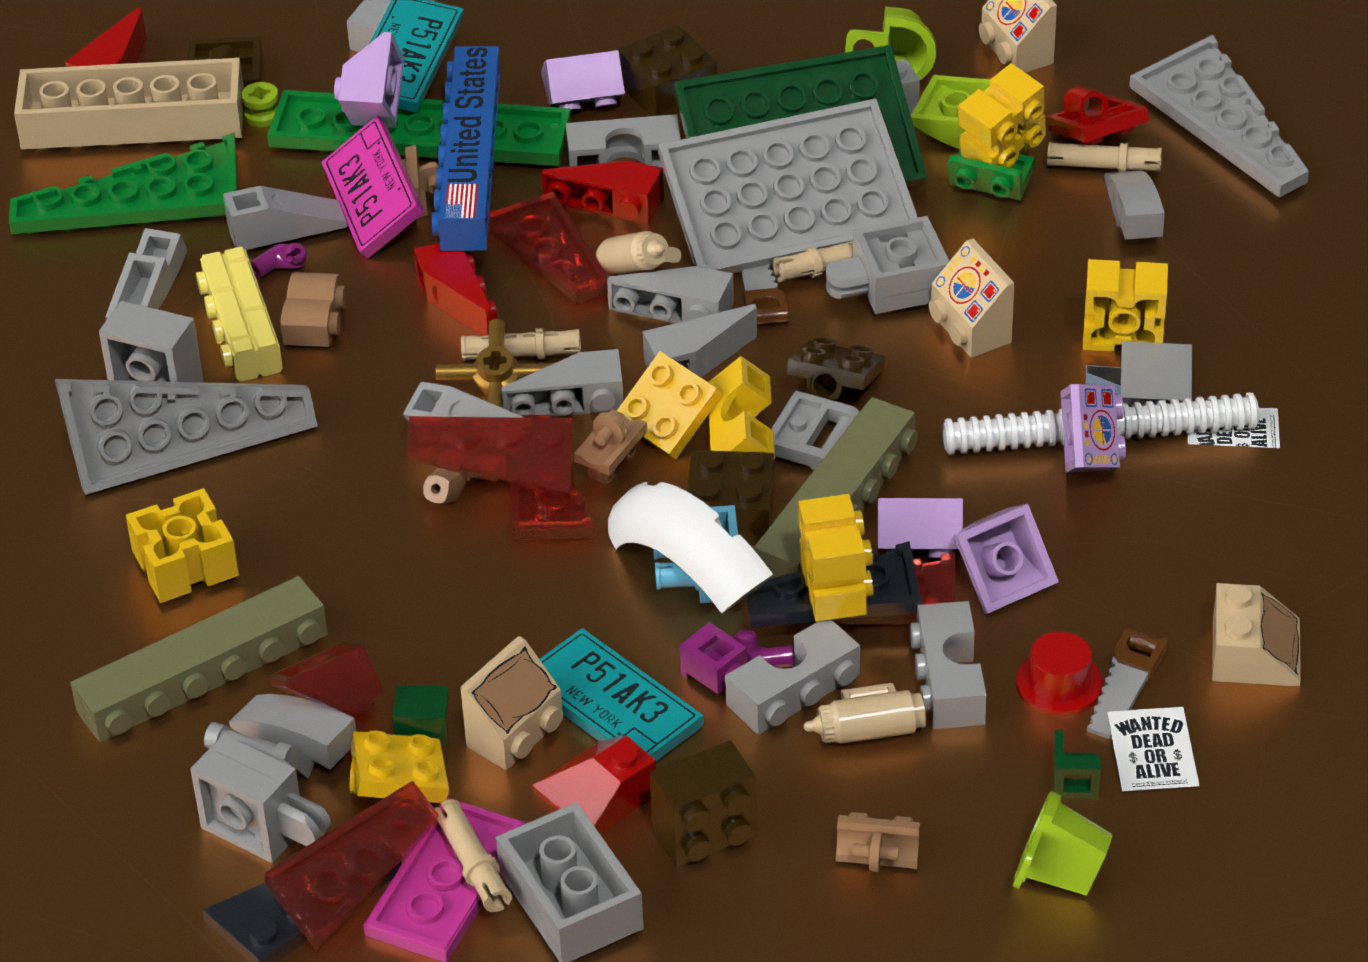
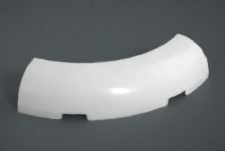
[608,482,773,613]

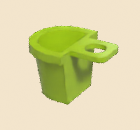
[845,6,936,80]
[1012,790,1113,896]

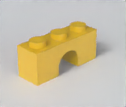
[708,356,775,459]

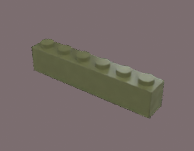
[754,397,918,579]
[70,576,328,743]

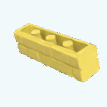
[196,247,283,382]

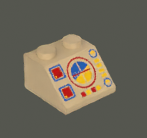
[979,0,1057,73]
[929,238,1014,358]

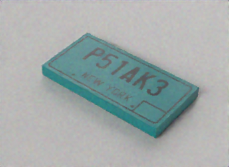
[369,0,464,113]
[540,628,704,761]

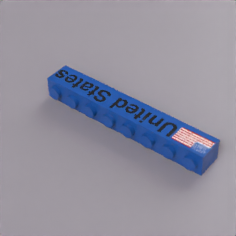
[432,46,501,251]

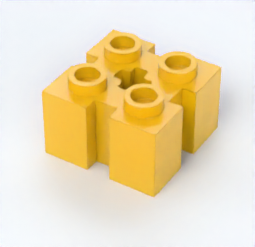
[958,63,1046,168]
[1083,259,1168,352]
[126,488,239,603]
[798,494,873,622]

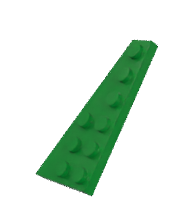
[9,133,238,234]

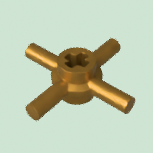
[436,319,552,408]

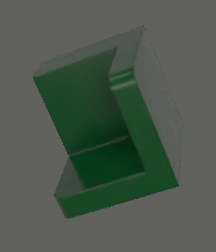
[392,685,449,747]
[1053,730,1101,799]

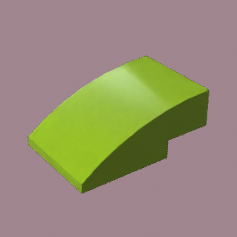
[911,75,1026,155]

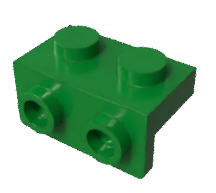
[947,148,1035,201]

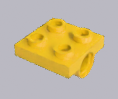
[617,351,723,459]
[349,731,449,803]

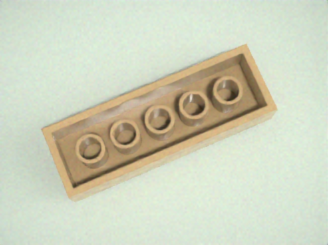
[14,58,244,150]

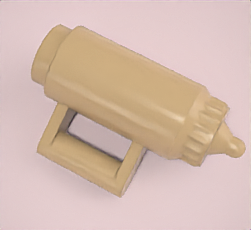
[596,231,681,275]
[804,683,926,744]

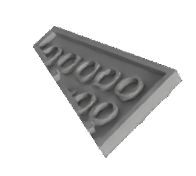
[1129,35,1309,198]
[55,379,318,495]

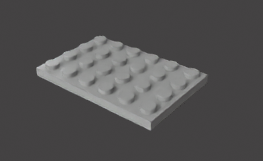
[658,99,918,273]

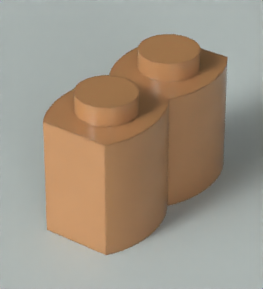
[280,272,347,347]

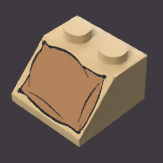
[1212,583,1301,687]
[460,636,563,770]

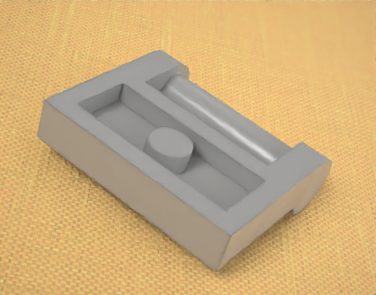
[772,390,860,471]
[204,722,315,779]

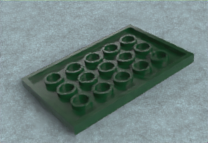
[673,45,928,187]

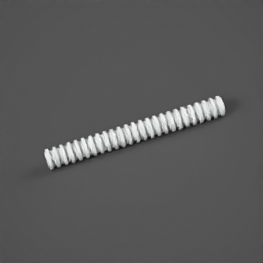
[943,392,1259,455]

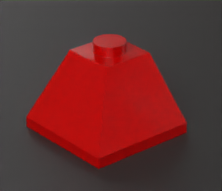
[532,736,656,834]

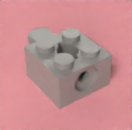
[826,216,949,314]
[190,734,331,863]

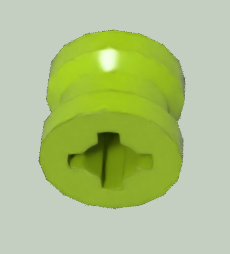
[241,82,278,127]

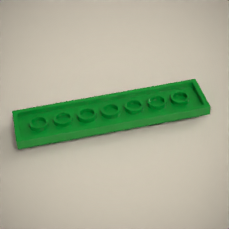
[267,90,571,166]

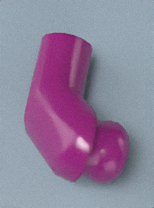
[250,243,307,278]
[734,630,794,668]

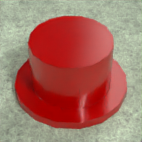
[1016,631,1103,717]

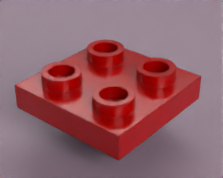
[1046,86,1149,145]

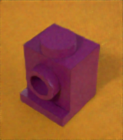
[680,622,747,694]

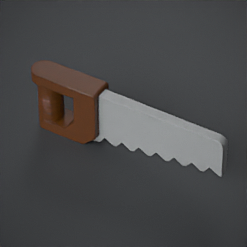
[741,264,789,325]
[1087,628,1170,739]

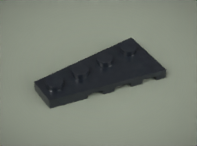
[746,541,922,628]
[203,836,402,962]

